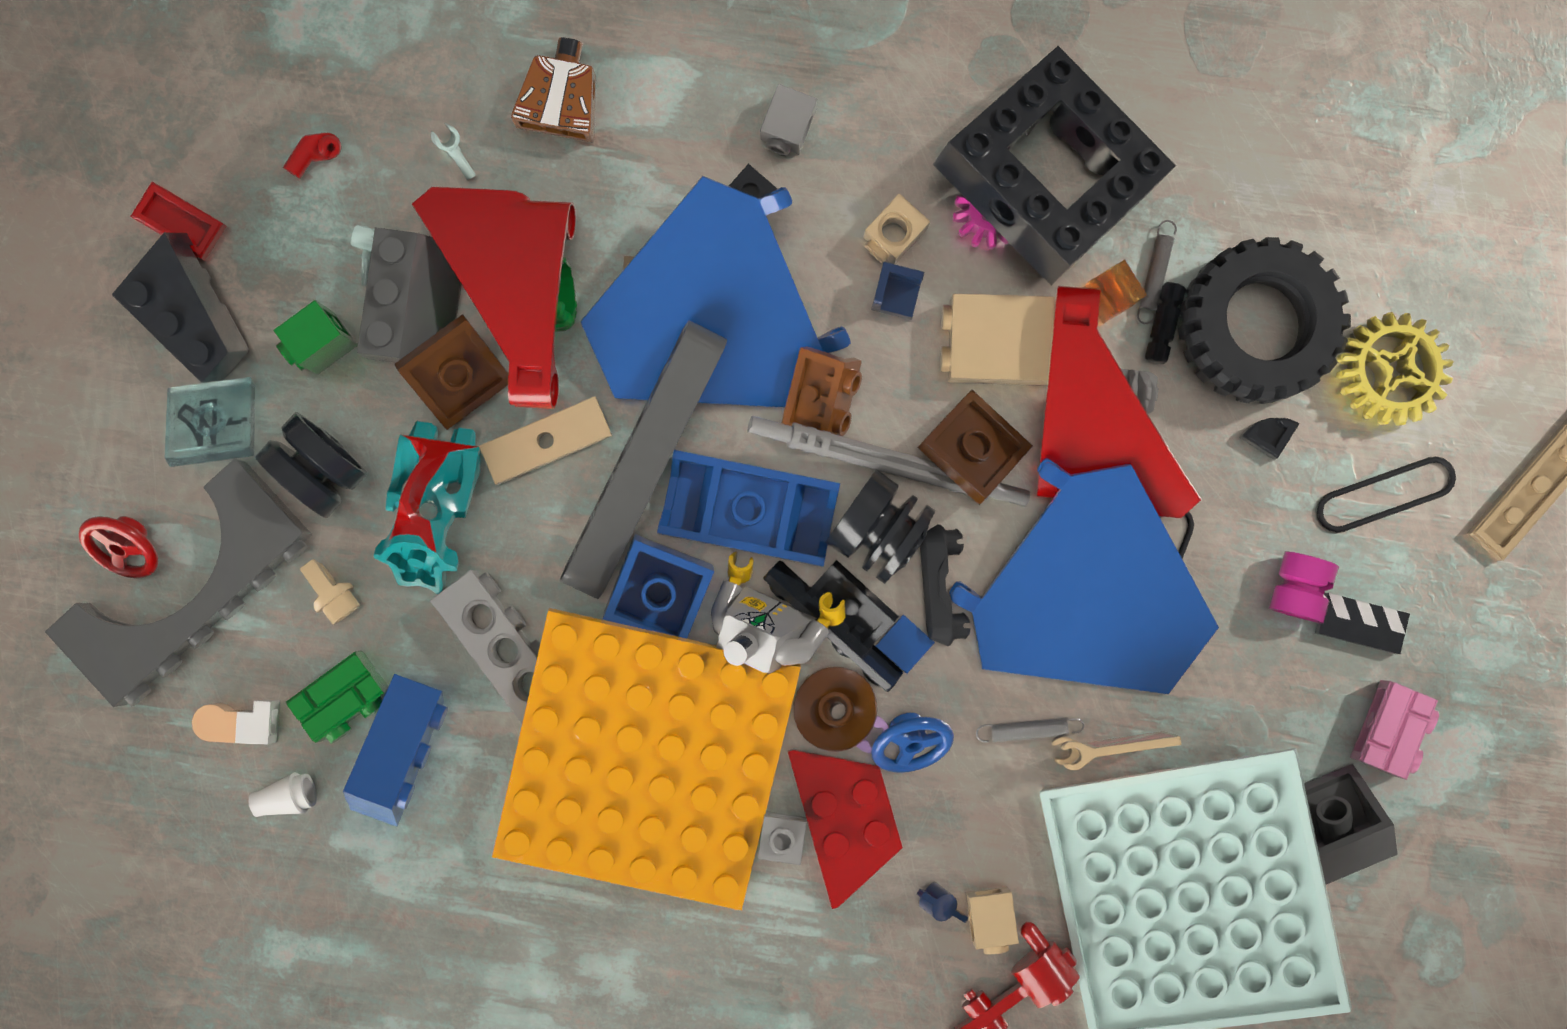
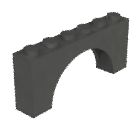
[45,458,312,707]

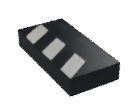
[1315,593,1410,654]

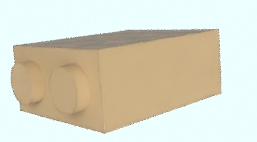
[940,294,1055,385]

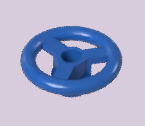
[871,713,954,773]

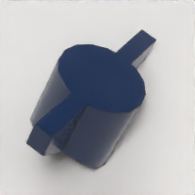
[917,882,968,923]

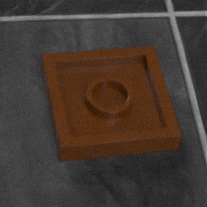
[394,314,509,430]
[917,389,1033,505]

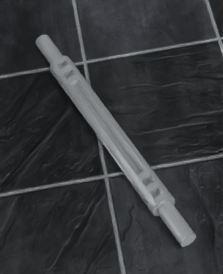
[747,416,1030,506]

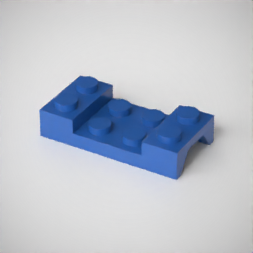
[657,450,840,567]

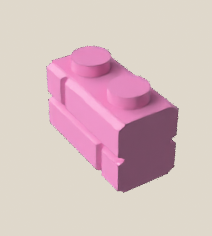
[1350,680,1439,780]

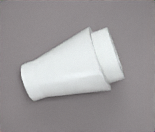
[249,772,317,817]

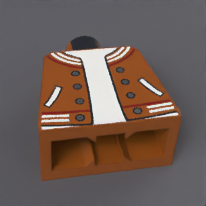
[511,37,596,143]

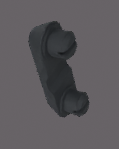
[920,524,970,646]

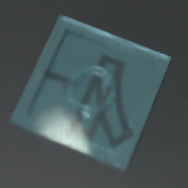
[165,377,255,467]

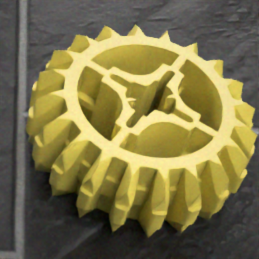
[1336,312,1454,426]

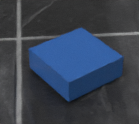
[875,615,935,674]

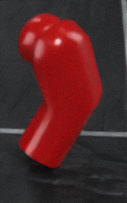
[282,132,342,179]

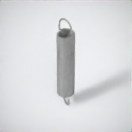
[1137,220,1177,324]
[976,718,1085,743]

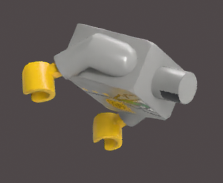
[711,551,845,673]

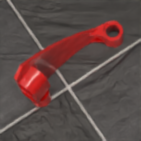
[412,187,576,409]
[1037,286,1201,518]

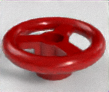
[79,516,159,578]

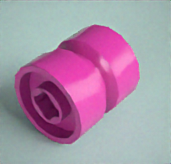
[1269,551,1339,623]

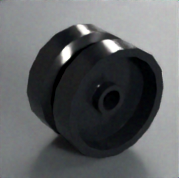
[255,412,367,518]

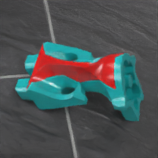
[374,421,482,594]

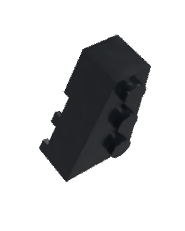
[112,232,249,383]

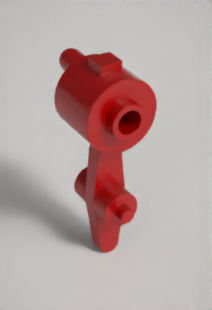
[953,922,1080,1029]

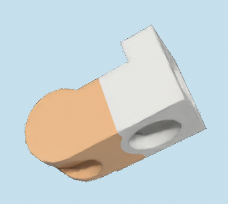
[192,699,280,745]

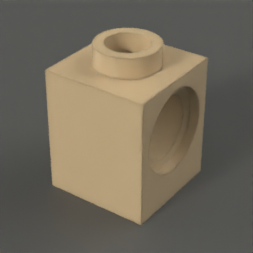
[863,193,930,264]
[965,887,1019,954]

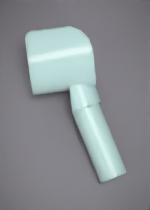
[431,123,476,181]
[351,225,374,286]

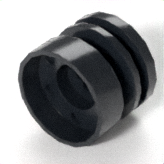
[825,469,936,584]

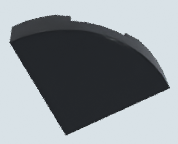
[1239,418,1300,460]

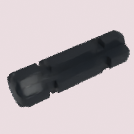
[1145,282,1186,364]

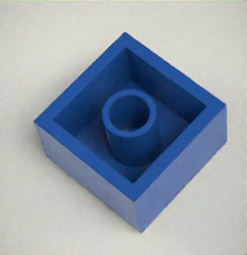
[603,534,714,639]

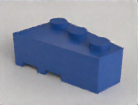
[343,674,448,827]

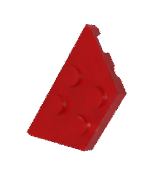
[787,749,903,909]

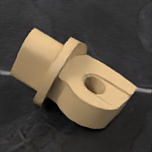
[300,559,360,625]

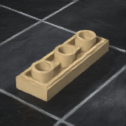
[479,396,613,485]

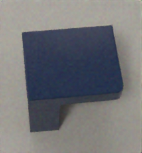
[871,262,925,320]

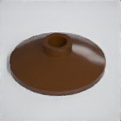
[794,667,878,752]

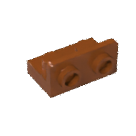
[781,346,862,436]

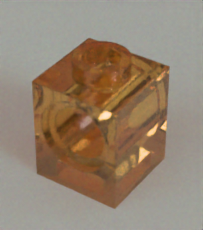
[1083,260,1147,324]

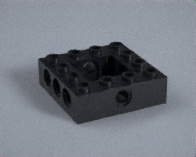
[933,46,1176,286]

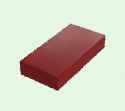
[130,181,227,261]

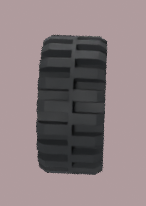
[1178,237,1351,404]

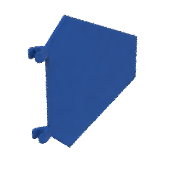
[580,176,851,407]
[949,458,1219,694]

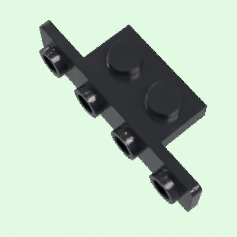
[763,560,903,692]

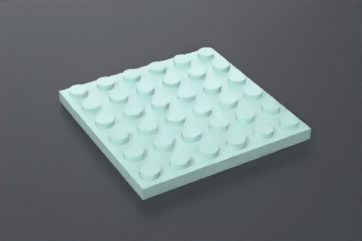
[1039,748,1352,1029]

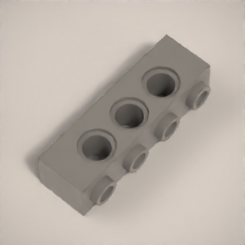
[430,570,540,724]

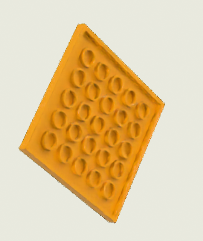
[492,608,801,911]

